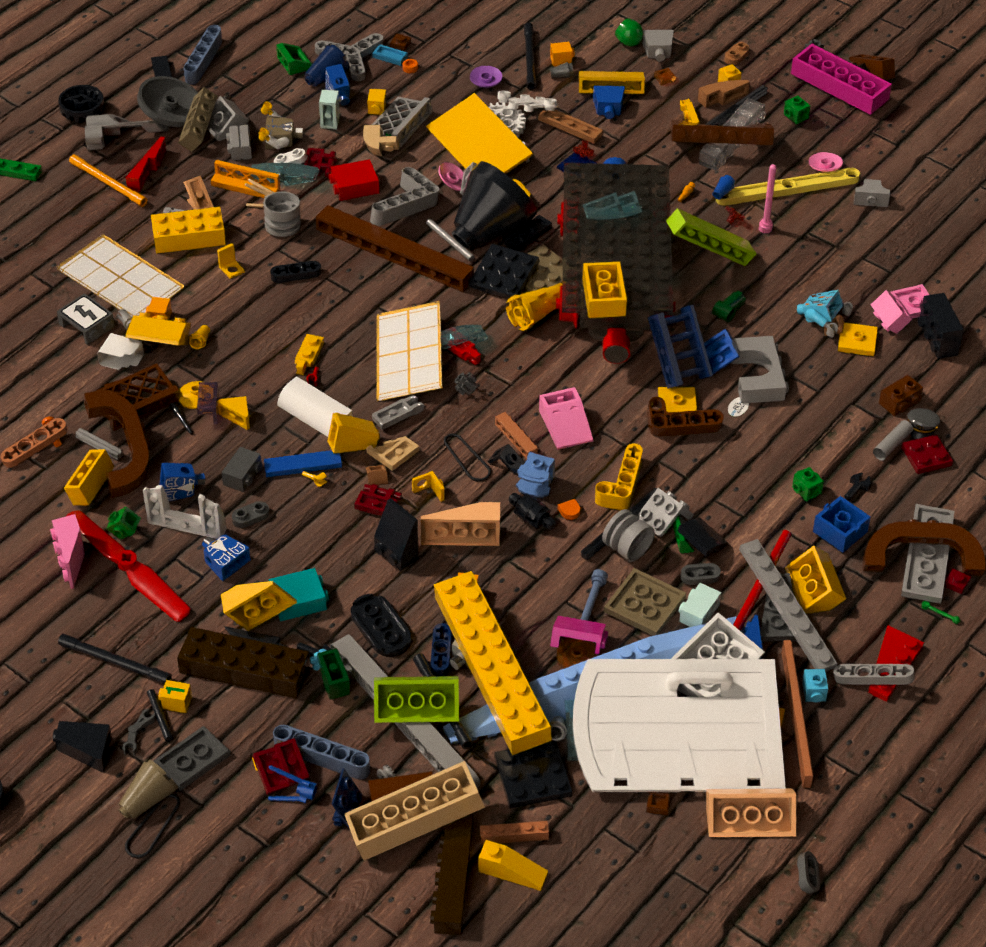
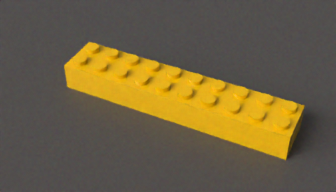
[434,571,552,755]

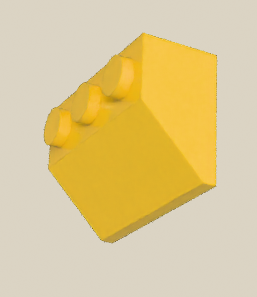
[125,312,191,345]
[784,545,846,614]

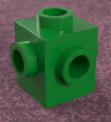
[784,95,811,124]
[792,467,824,501]
[106,506,141,540]

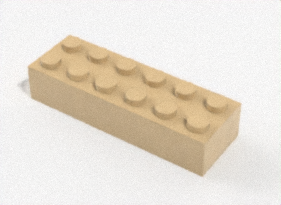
[344,761,485,861]

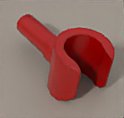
[306,367,319,386]

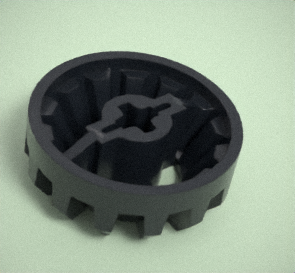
[58,85,105,123]

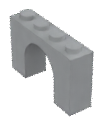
[731,336,789,403]

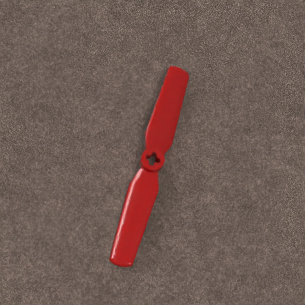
[66,510,191,622]

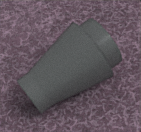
[550,62,574,78]

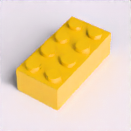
[151,207,226,254]

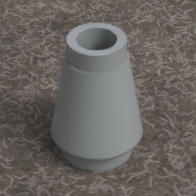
[549,716,567,741]

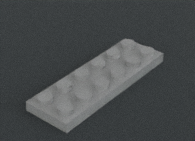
[901,504,955,604]

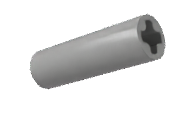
[873,420,913,460]

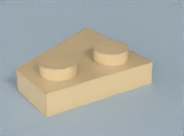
[366,436,419,471]

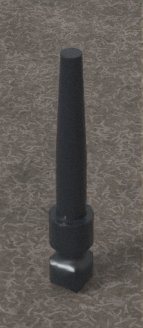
[169,402,193,434]

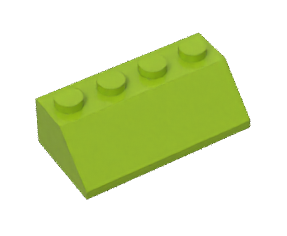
[374,676,459,723]

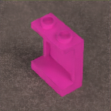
[550,616,609,654]

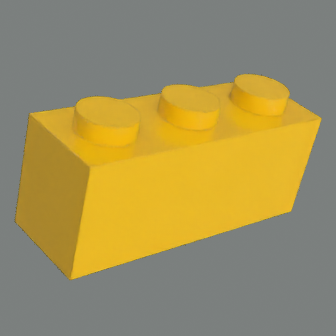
[64,449,115,506]

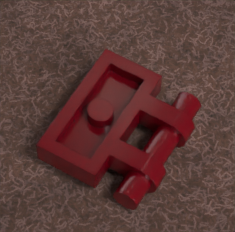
[303,148,337,178]
[354,484,402,516]

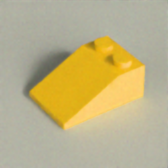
[221,581,297,631]

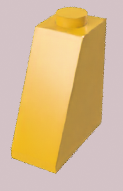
[327,413,380,454]

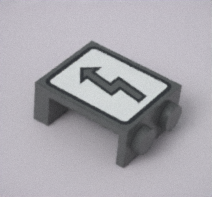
[57,293,115,345]

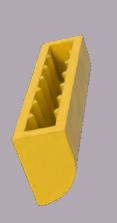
[579,71,645,94]

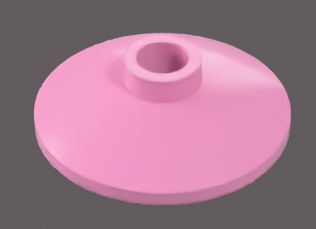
[809,152,843,172]
[438,162,463,191]

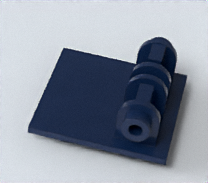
[331,769,362,829]

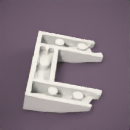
[143,485,227,539]

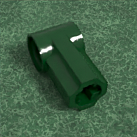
[712,291,746,323]

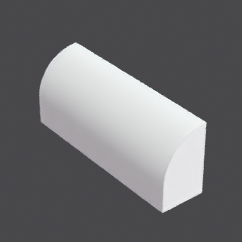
[277,376,353,437]

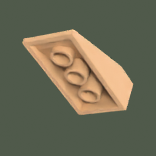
[421,502,500,546]

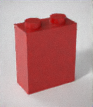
[328,159,379,201]

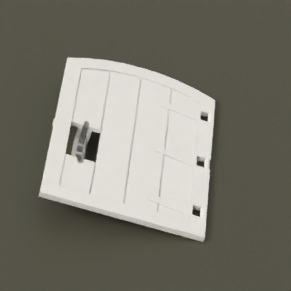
[573,659,786,792]

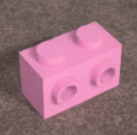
[871,290,912,334]

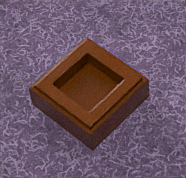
[646,792,670,815]

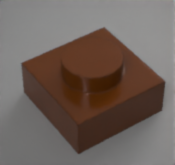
[390,34,411,51]

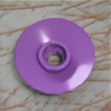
[470,66,502,87]

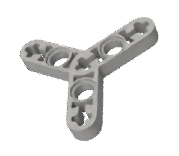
[315,33,384,81]

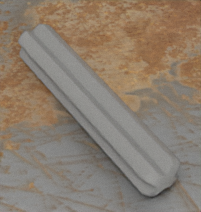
[75,428,123,460]

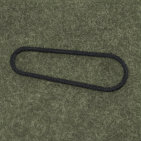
[444,433,491,481]
[125,794,180,858]

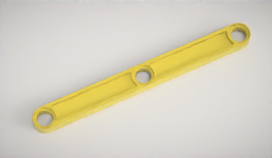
[716,168,860,206]

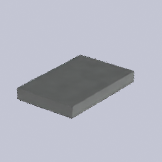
[153,726,231,791]

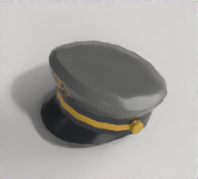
[907,408,940,439]

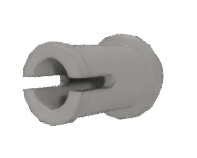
[117,309,133,329]

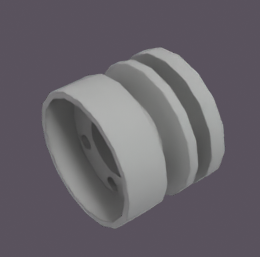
[263,191,301,237]
[602,509,655,562]

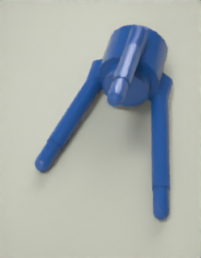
[268,765,317,803]

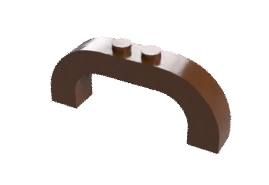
[84,391,150,498]
[863,519,986,576]

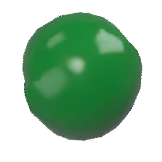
[615,18,643,47]

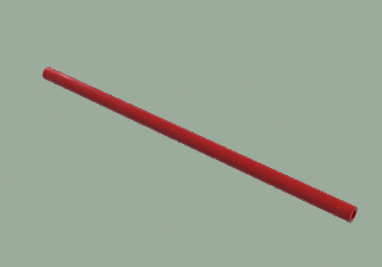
[733,530,792,631]

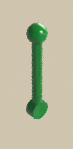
[921,601,960,624]

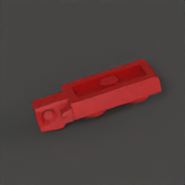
[441,328,481,365]

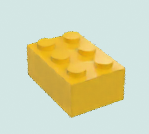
[582,262,627,318]

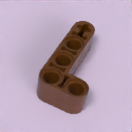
[647,396,724,437]

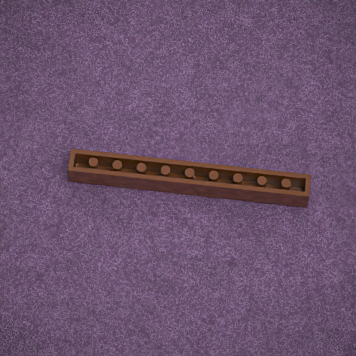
[316,205,474,292]

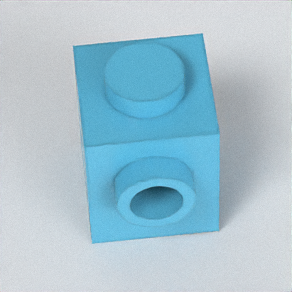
[802,669,828,703]

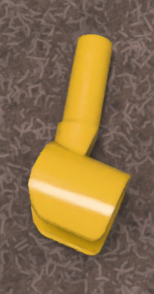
[302,471,328,487]

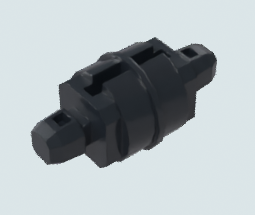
[508,493,556,530]

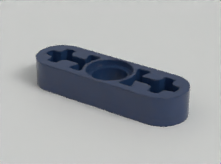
[431,623,452,676]

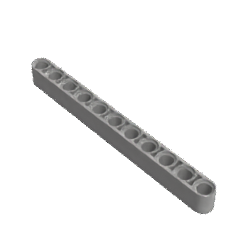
[330,634,481,788]

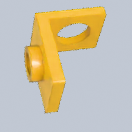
[217,243,245,279]
[412,471,444,502]

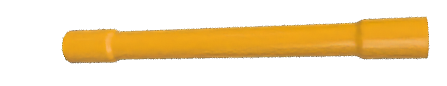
[69,154,147,207]

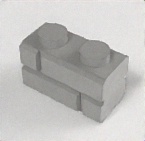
[226,125,252,160]

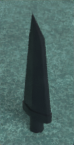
[224,626,287,647]

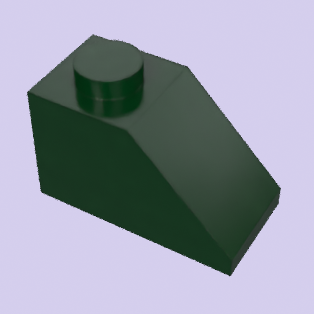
[317,648,350,700]

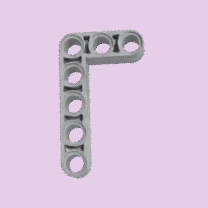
[370,167,440,226]

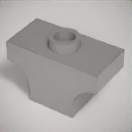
[854,179,890,207]

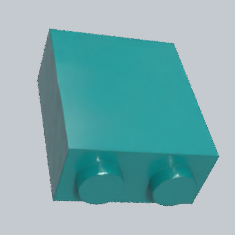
[268,568,329,621]

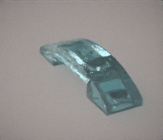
[441,325,488,350]

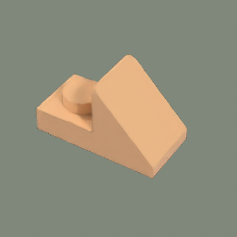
[184,175,214,209]

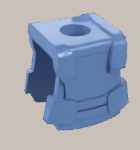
[516,452,555,498]

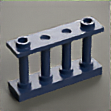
[648,305,713,389]

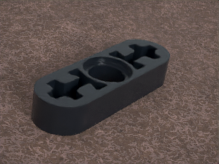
[270,261,321,283]

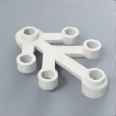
[497,91,558,112]

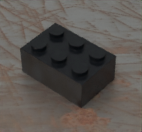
[918,293,964,359]

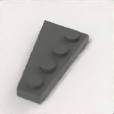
[760,573,797,642]

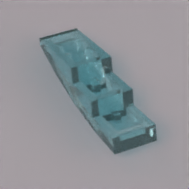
[251,163,319,186]

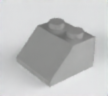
[207,96,249,141]

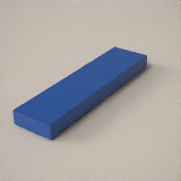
[264,450,342,477]

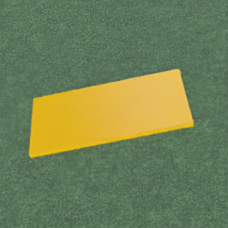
[426,93,533,174]

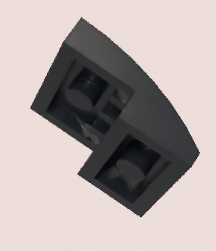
[677,518,728,556]

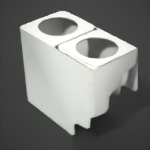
[97,333,144,370]

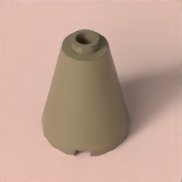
[118,759,178,819]

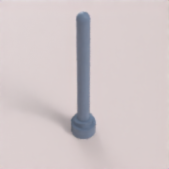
[571,569,608,650]

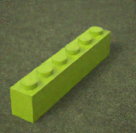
[666,208,756,266]

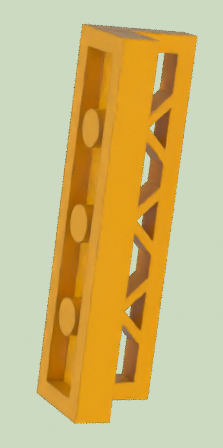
[211,160,280,198]

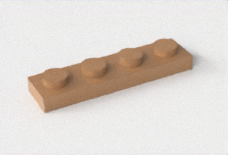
[538,109,603,144]

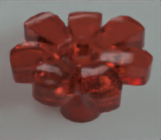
[573,140,594,158]
[725,206,745,224]

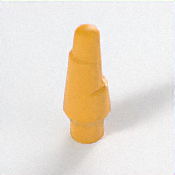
[678,182,695,202]

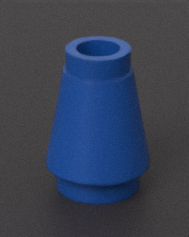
[712,175,735,200]

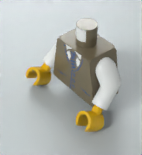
[258,101,303,149]

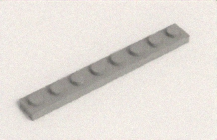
[739,539,837,672]

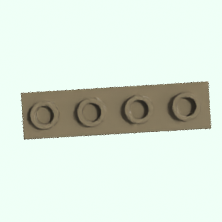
[178,87,218,152]

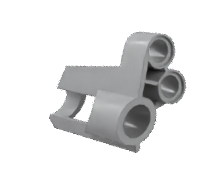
[85,114,170,151]

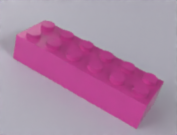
[791,44,892,115]

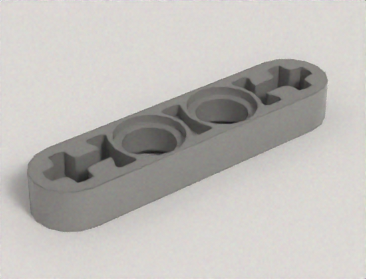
[833,664,915,685]

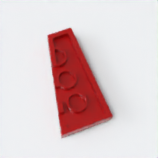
[868,625,924,702]

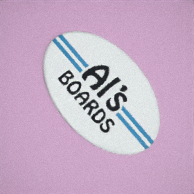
[728,397,749,417]

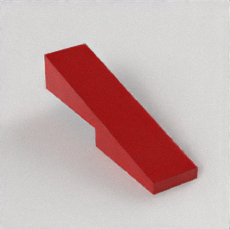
[126,136,166,192]

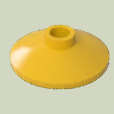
[179,381,215,409]

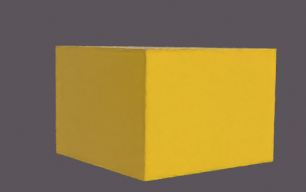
[217,396,250,430]

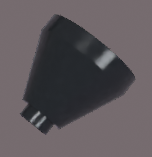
[452,161,537,249]

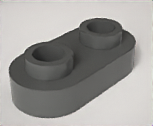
[232,501,269,528]
[681,563,721,585]
[797,851,820,894]

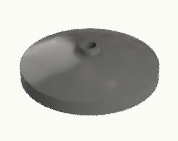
[137,76,198,127]

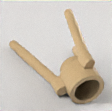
[245,179,274,208]

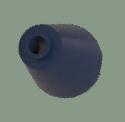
[305,44,350,86]

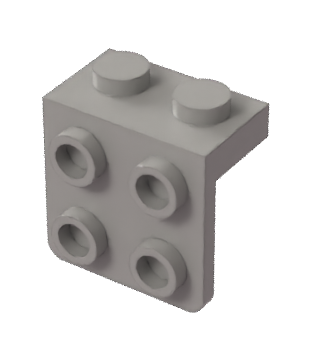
[637,488,694,537]

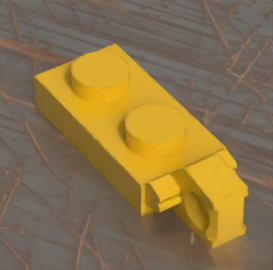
[680,99,699,124]
[295,334,324,375]

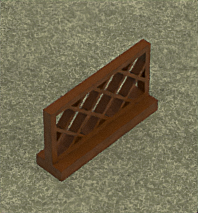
[96,363,179,431]

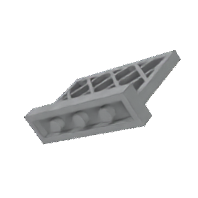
[372,97,433,149]

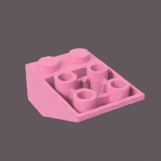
[539,387,593,450]
[50,514,85,589]

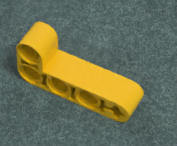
[595,443,643,510]

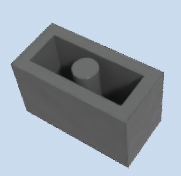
[222,447,263,492]

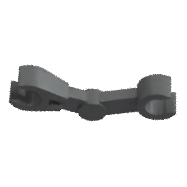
[123,709,156,756]

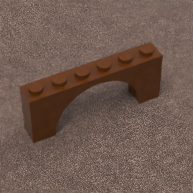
[670,120,774,145]

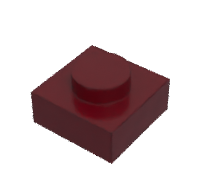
[944,569,971,595]

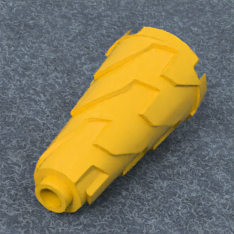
[506,283,568,331]

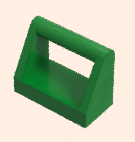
[276,43,312,75]

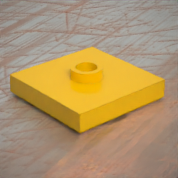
[838,322,877,356]
[658,387,697,412]

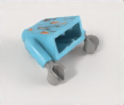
[797,290,853,337]

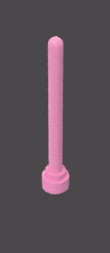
[759,164,777,233]

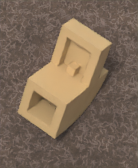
[363,125,399,156]

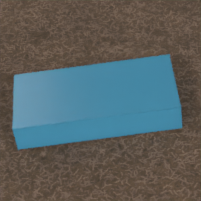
[372,44,408,66]

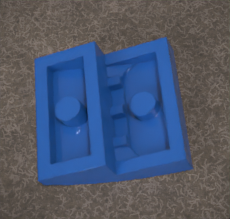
[704,329,740,375]

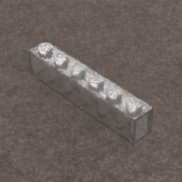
[699,98,766,171]

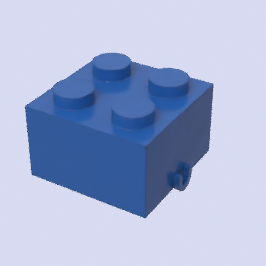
[813,496,871,553]

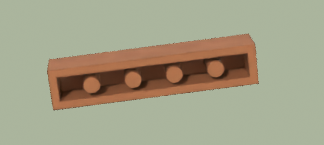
[495,412,538,460]
[479,821,549,845]

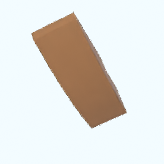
[698,80,750,108]

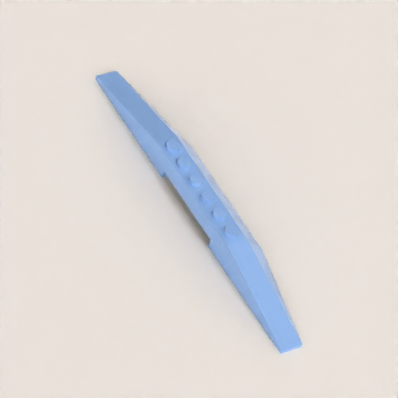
[443,616,745,745]

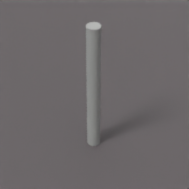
[426,219,475,261]

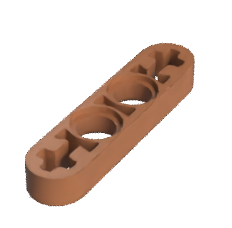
[0,418,68,468]

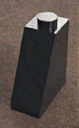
[53,721,112,772]

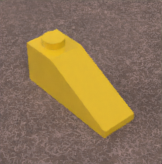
[478,840,548,891]

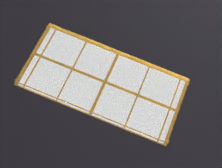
[56,234,184,317]
[376,301,442,401]

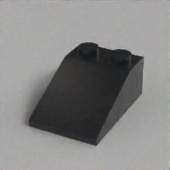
[374,498,419,571]

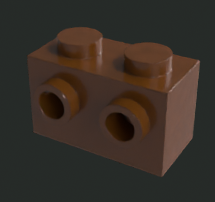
[879,375,923,416]

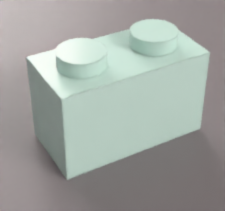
[319,90,340,129]
[678,583,721,627]

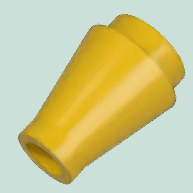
[189,325,210,349]

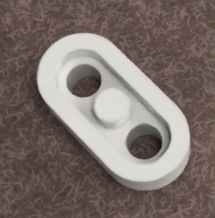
[274,148,307,170]

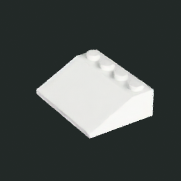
[671,613,765,697]

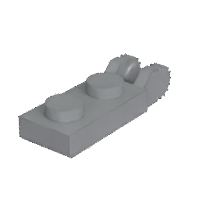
[372,395,425,430]

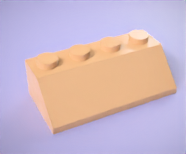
[706,788,796,837]

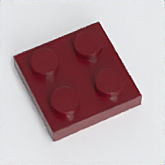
[901,435,953,474]

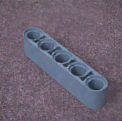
[184,25,222,85]
[273,725,370,780]

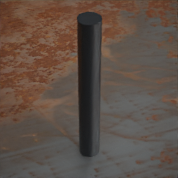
[147,689,173,742]

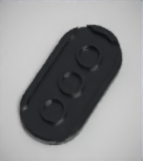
[351,594,411,657]

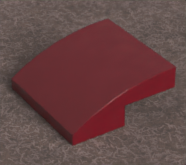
[252,738,309,795]

